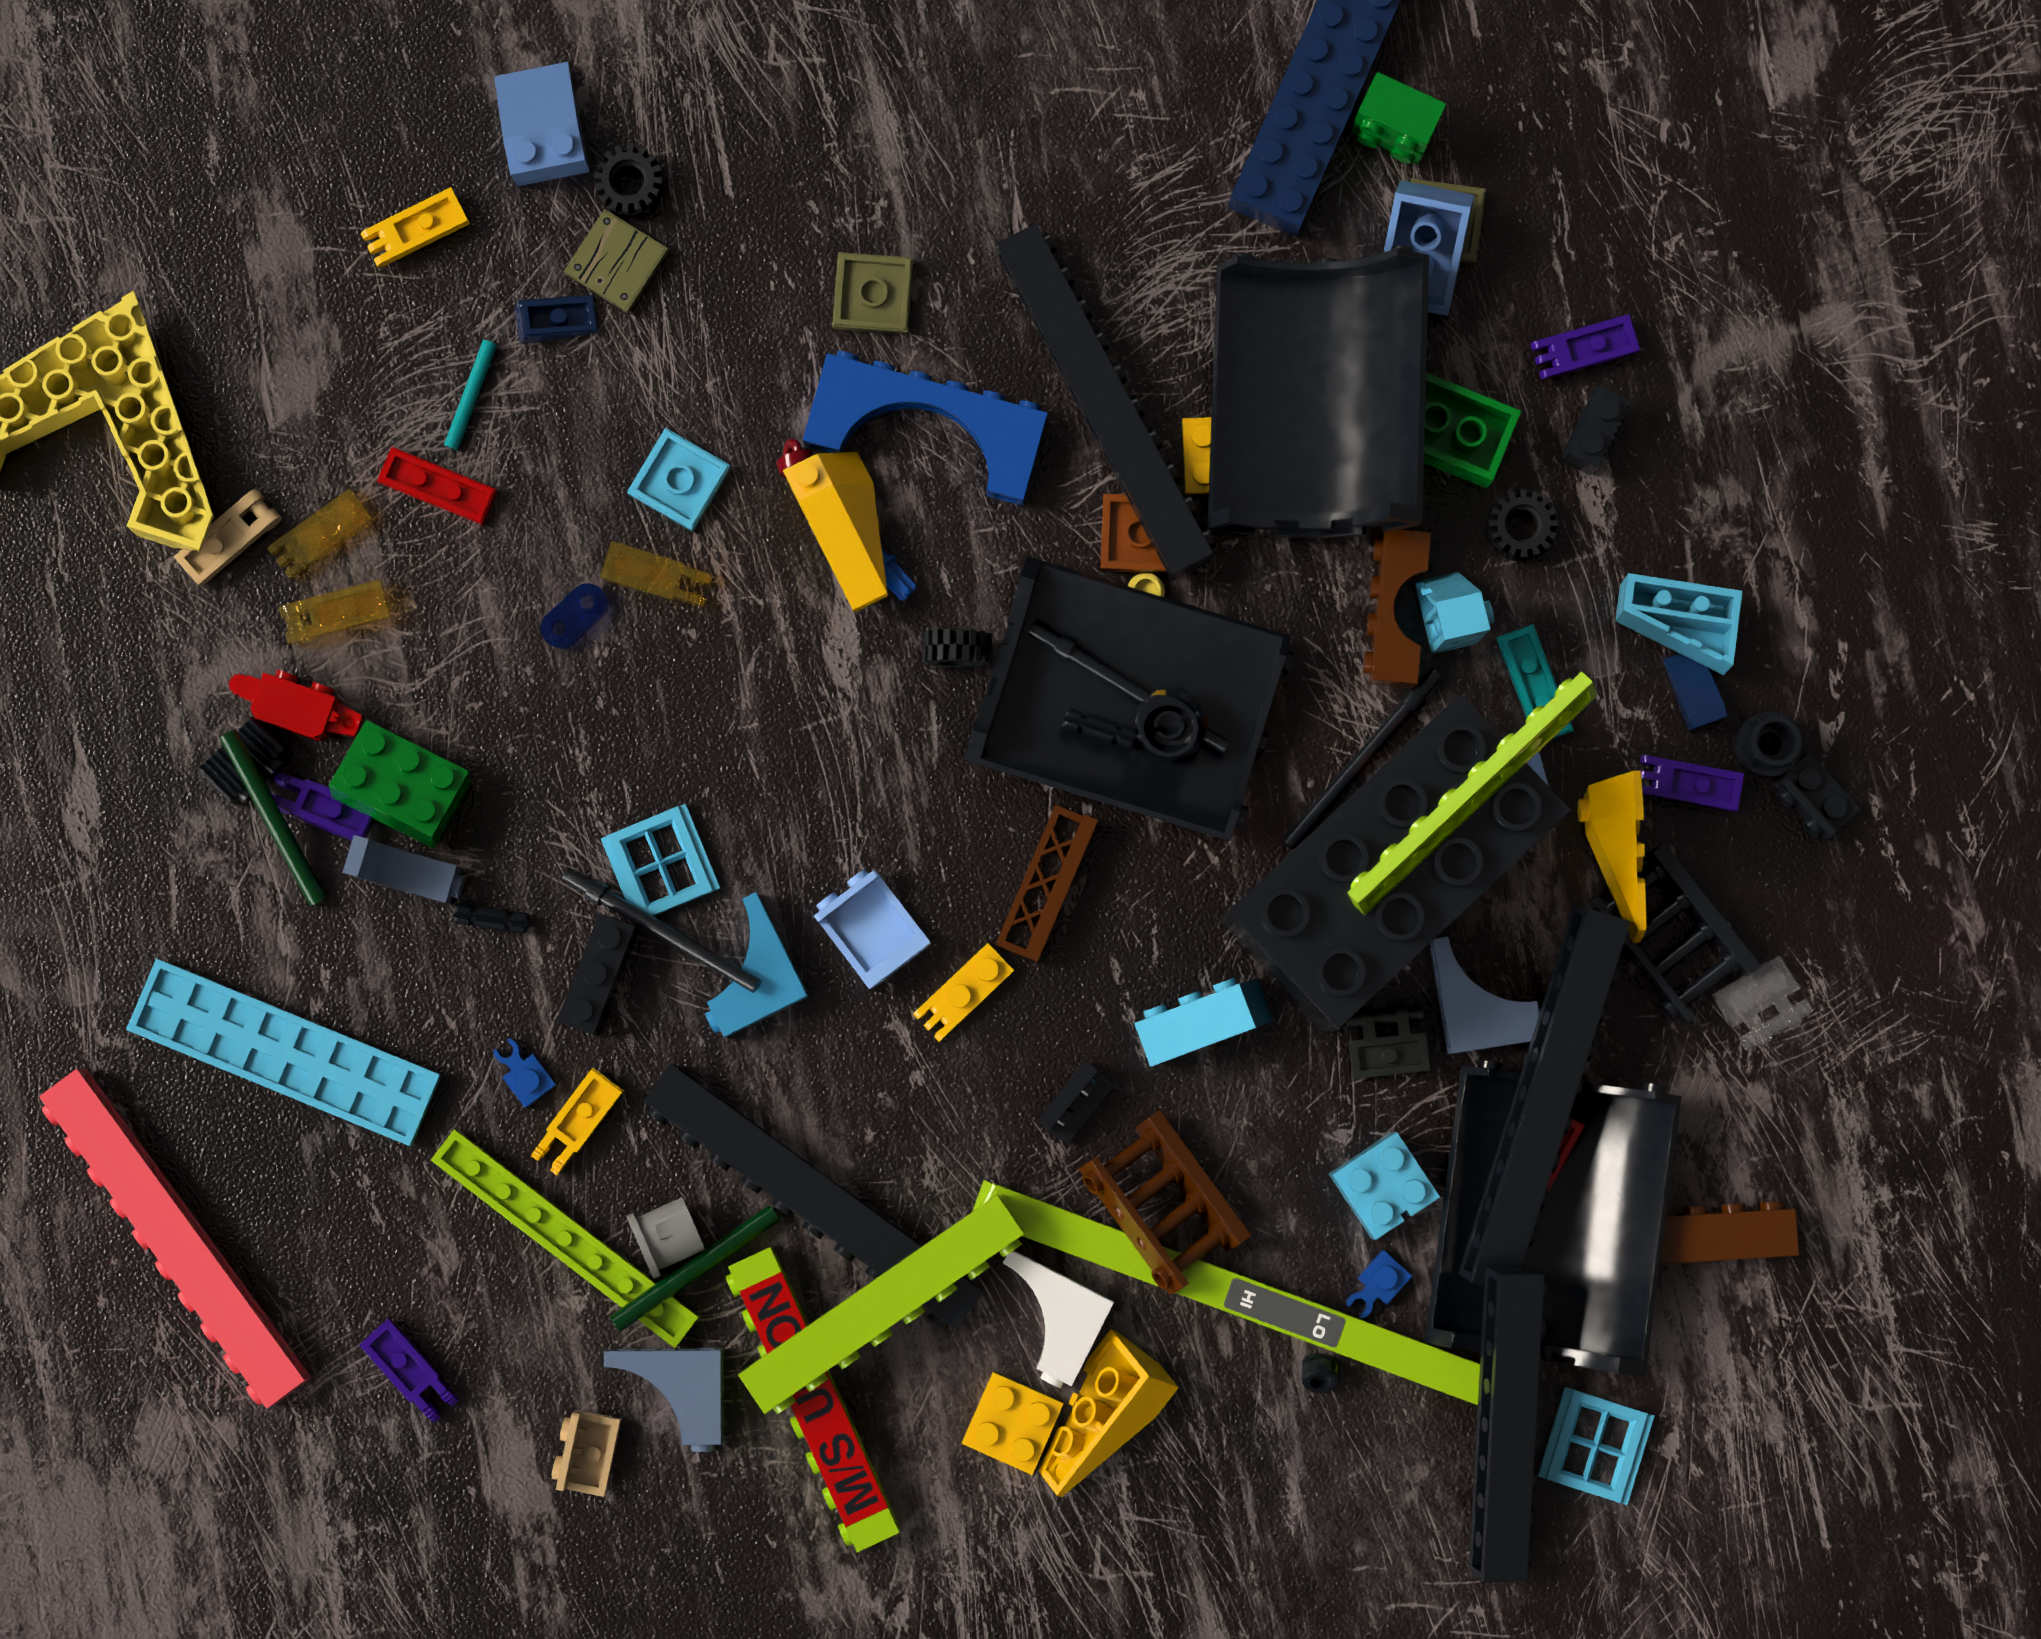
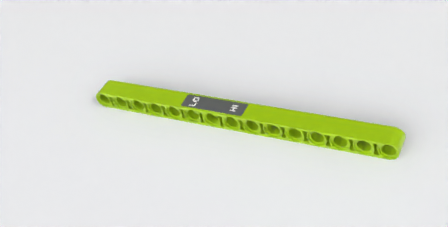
[972,1180,1480,1405]

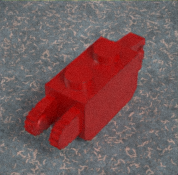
[228,670,365,742]

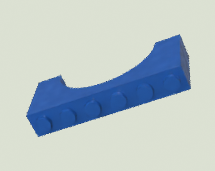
[803,351,1047,506]

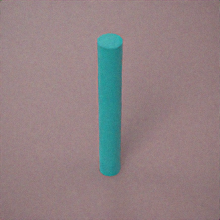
[444,339,497,451]

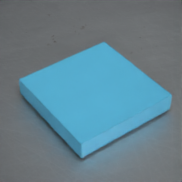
[627,428,732,532]

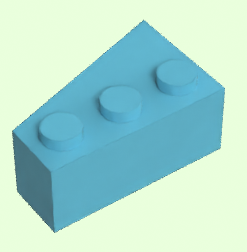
[1414,571,1494,655]
[1615,573,1742,675]
[1134,978,1273,1067]

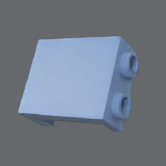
[814,869,931,990]

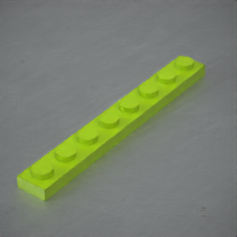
[1347,671,1597,916]
[431,1129,700,1348]

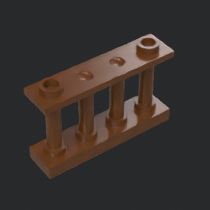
[1079,1110,1251,1295]

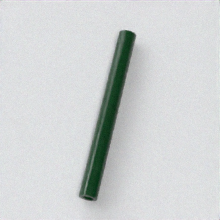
[219,728,327,906]
[609,1205,780,1332]

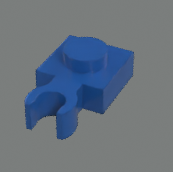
[493,1038,558,1108]
[1345,1250,1412,1319]

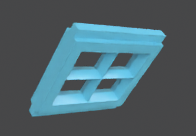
[601,804,720,917]
[1537,1387,1654,1505]

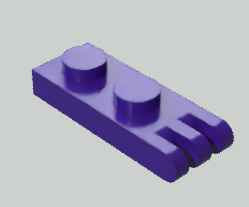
[1530,314,1640,380]
[1638,755,1744,812]

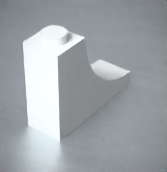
[1003,1250,1114,1388]

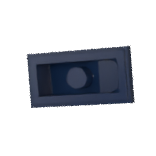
[515,295,598,343]
[1662,654,1729,731]

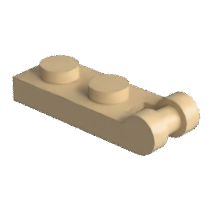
[174,489,282,587]

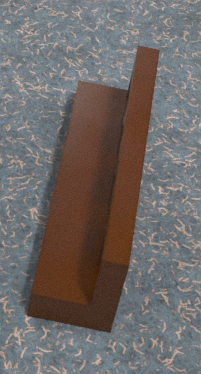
[995,804,1098,963]

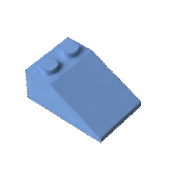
[494,62,590,187]
[1383,180,1475,316]

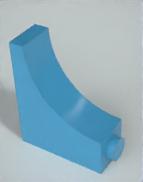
[705,892,809,1038]

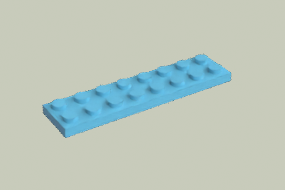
[126,959,442,1146]

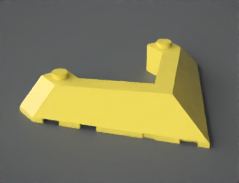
[0,290,214,551]

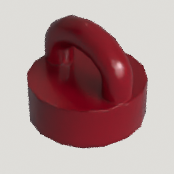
[776,438,813,478]

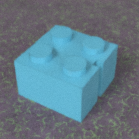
[1329,1132,1440,1240]

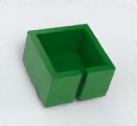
[1351,72,1446,164]

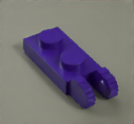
[272,772,375,841]
[359,1318,459,1423]

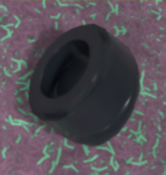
[1301,1353,1341,1393]

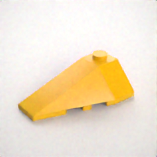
[783,452,888,613]
[1578,771,1646,943]
[1039,1329,1179,1497]

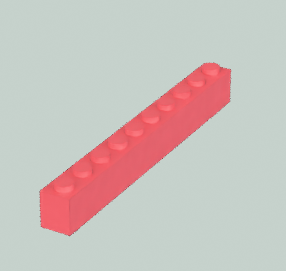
[39,1069,312,1409]

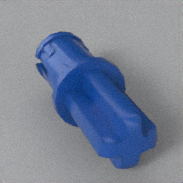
[881,547,917,601]

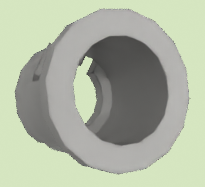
[626,1197,705,1279]

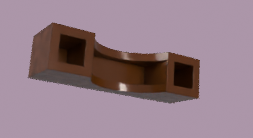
[1363,530,1431,688]

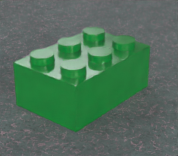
[1424,373,1521,489]
[329,720,471,849]

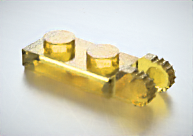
[600,541,713,607]

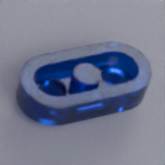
[541,583,608,649]

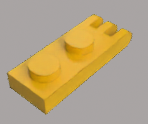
[361,187,470,268]
[913,943,1014,1042]

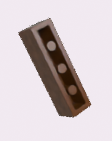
[1660,1201,1799,1264]

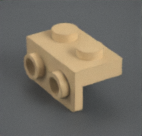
[552,1409,622,1497]

